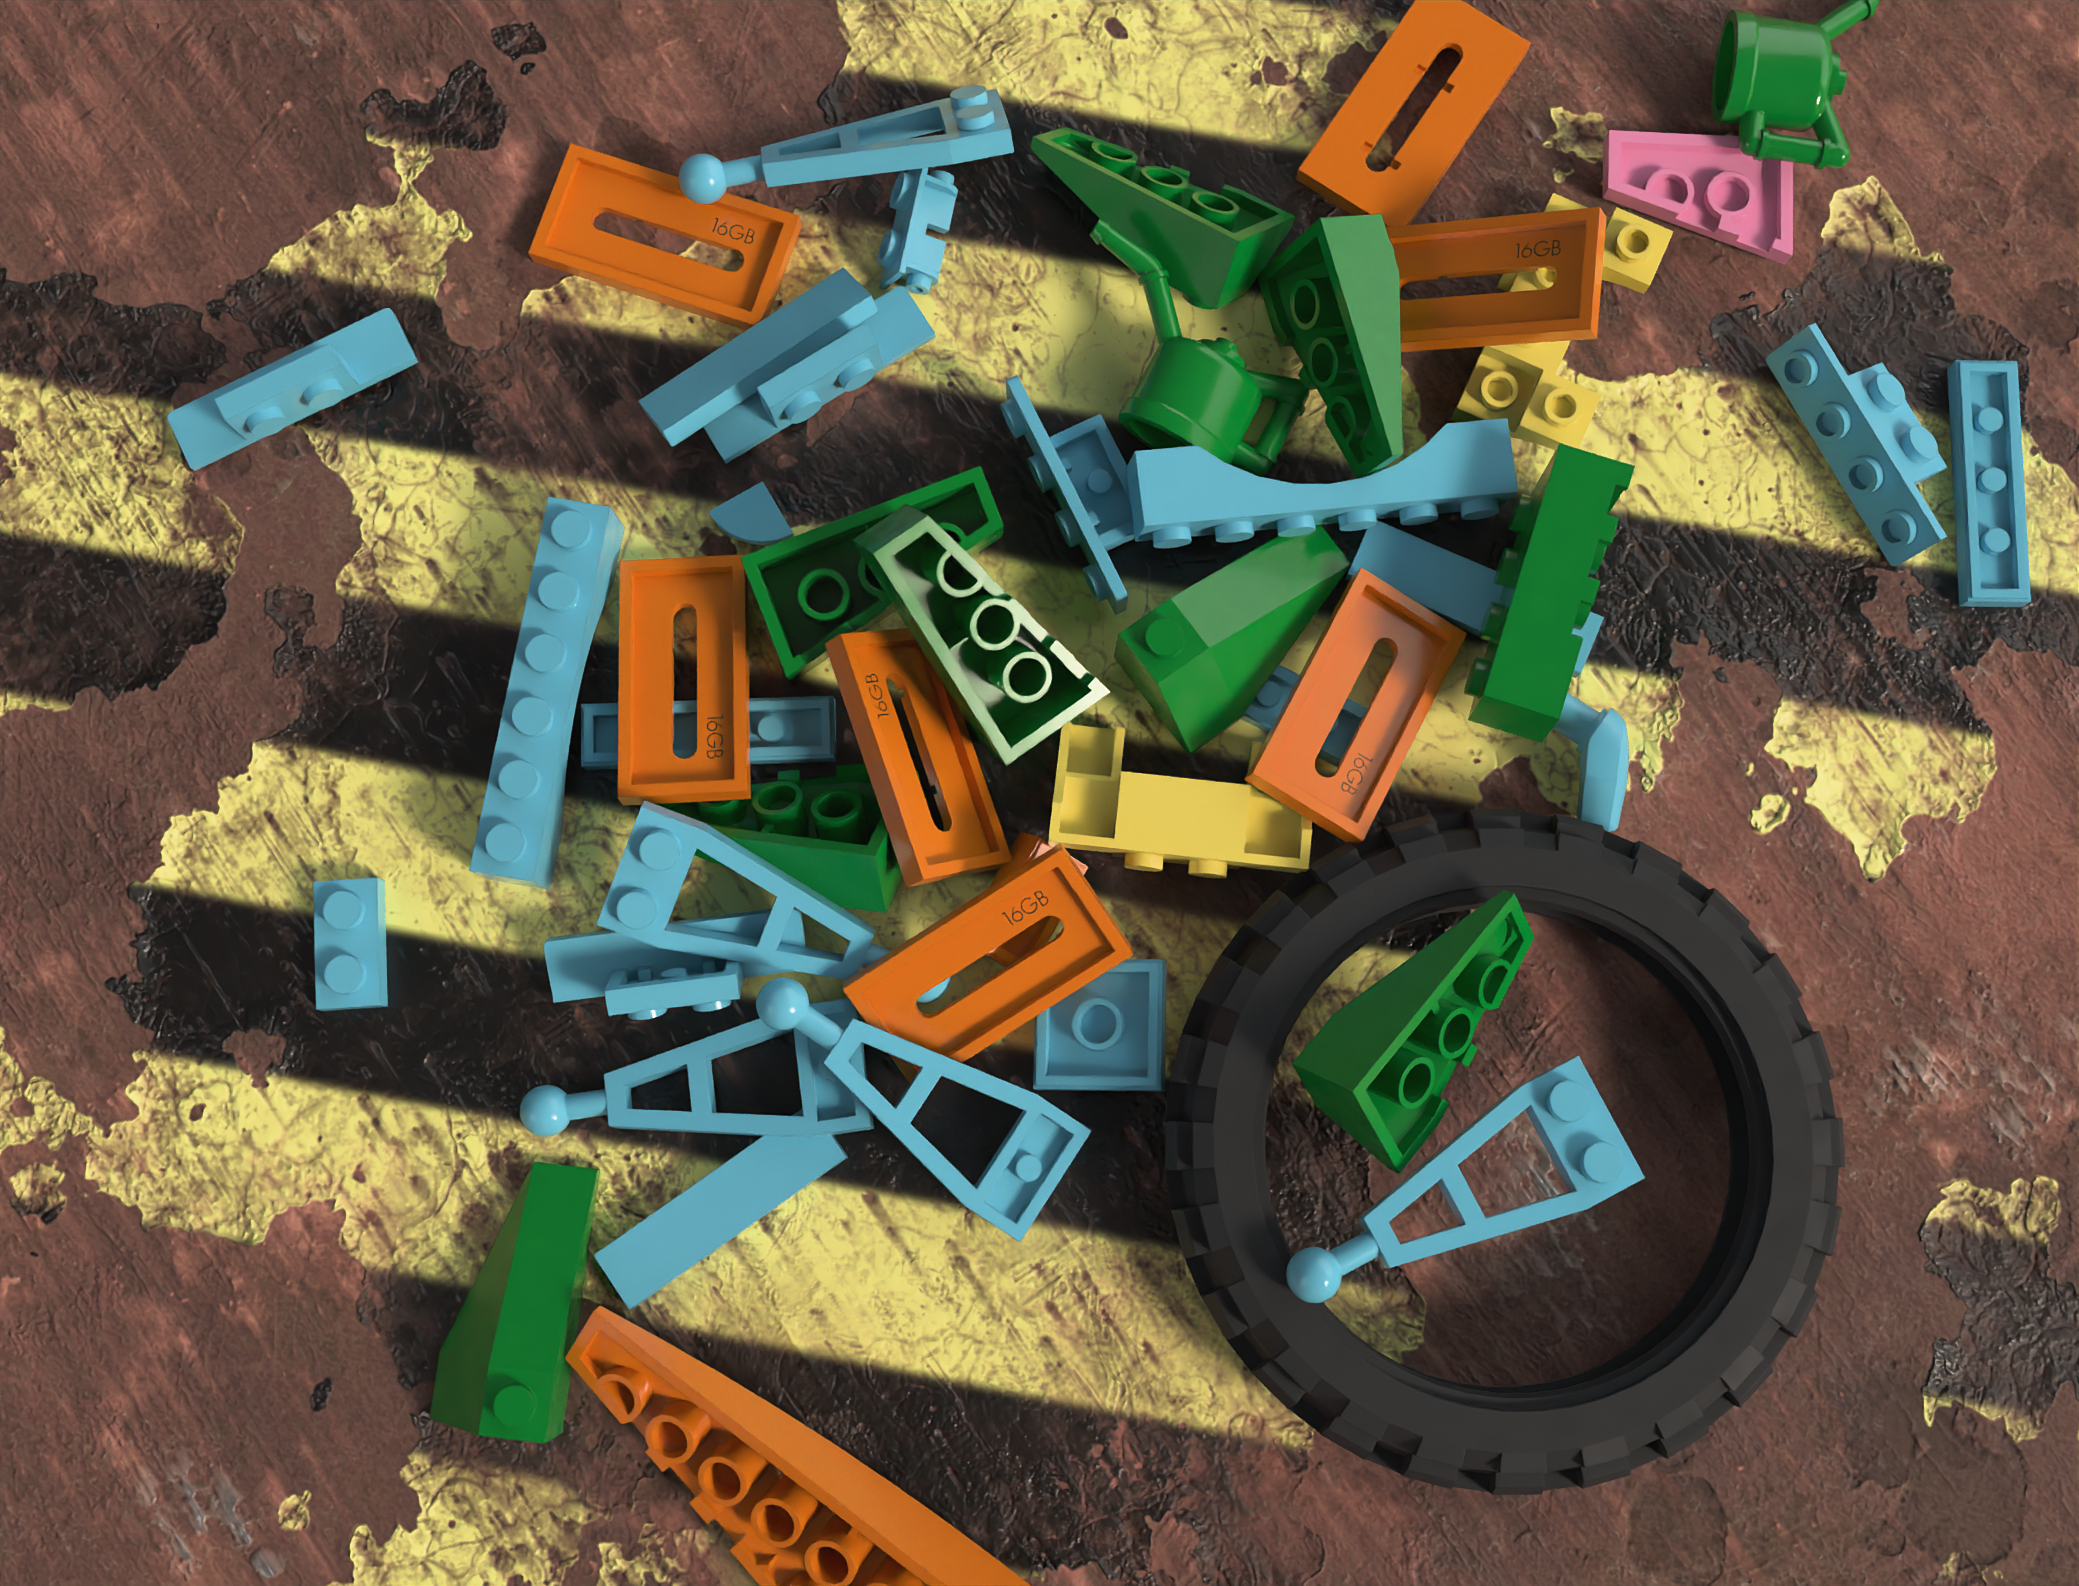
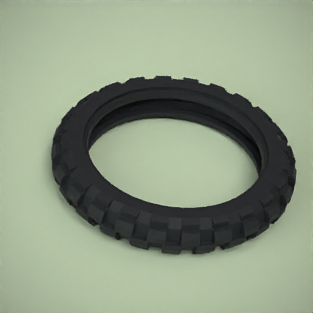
[1164,809,1845,1495]

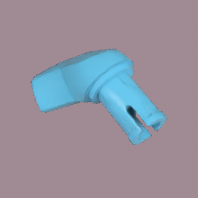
[1553,692,1629,832]

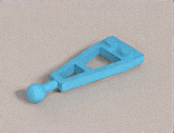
[678,85,1014,204]
[596,800,951,1003]
[756,977,1091,1242]
[520,998,874,1138]
[1286,1056,1645,1303]

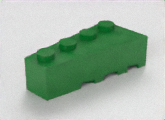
[1464,443,1635,743]
[740,466,1004,683]
[852,504,1110,766]

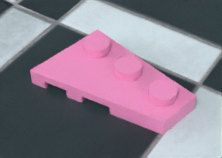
[1602,130,1793,265]

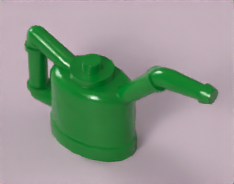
[1712,0,1880,170]
[1089,219,1310,477]

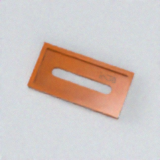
[1296,0,1531,227]
[528,143,802,330]
[1386,207,1606,352]
[618,554,751,806]
[1244,567,1467,846]
[825,628,1013,888]
[842,843,1134,1083]

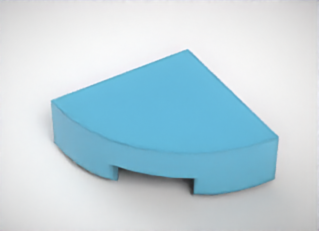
[709,481,794,546]

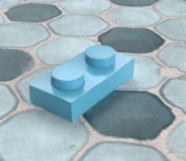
[313,877,388,1011]

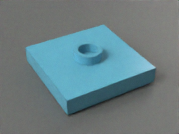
[1033,959,1167,1091]

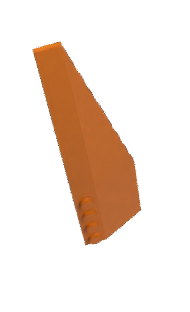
[565,1306,1031,1586]

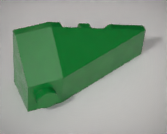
[1030,127,1295,310]
[1257,214,1403,479]
[656,764,919,913]
[1292,890,1534,1174]
[429,1162,600,1444]

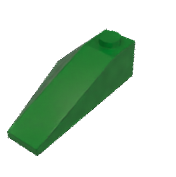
[1114,525,1351,756]

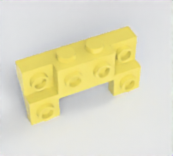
[1450,193,1674,450]
[1048,722,1312,878]

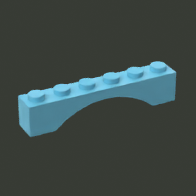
[1126,418,1518,548]
[469,497,625,890]

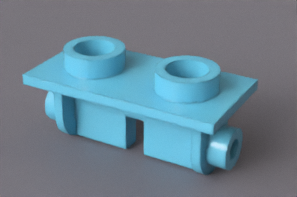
[877,168,958,295]

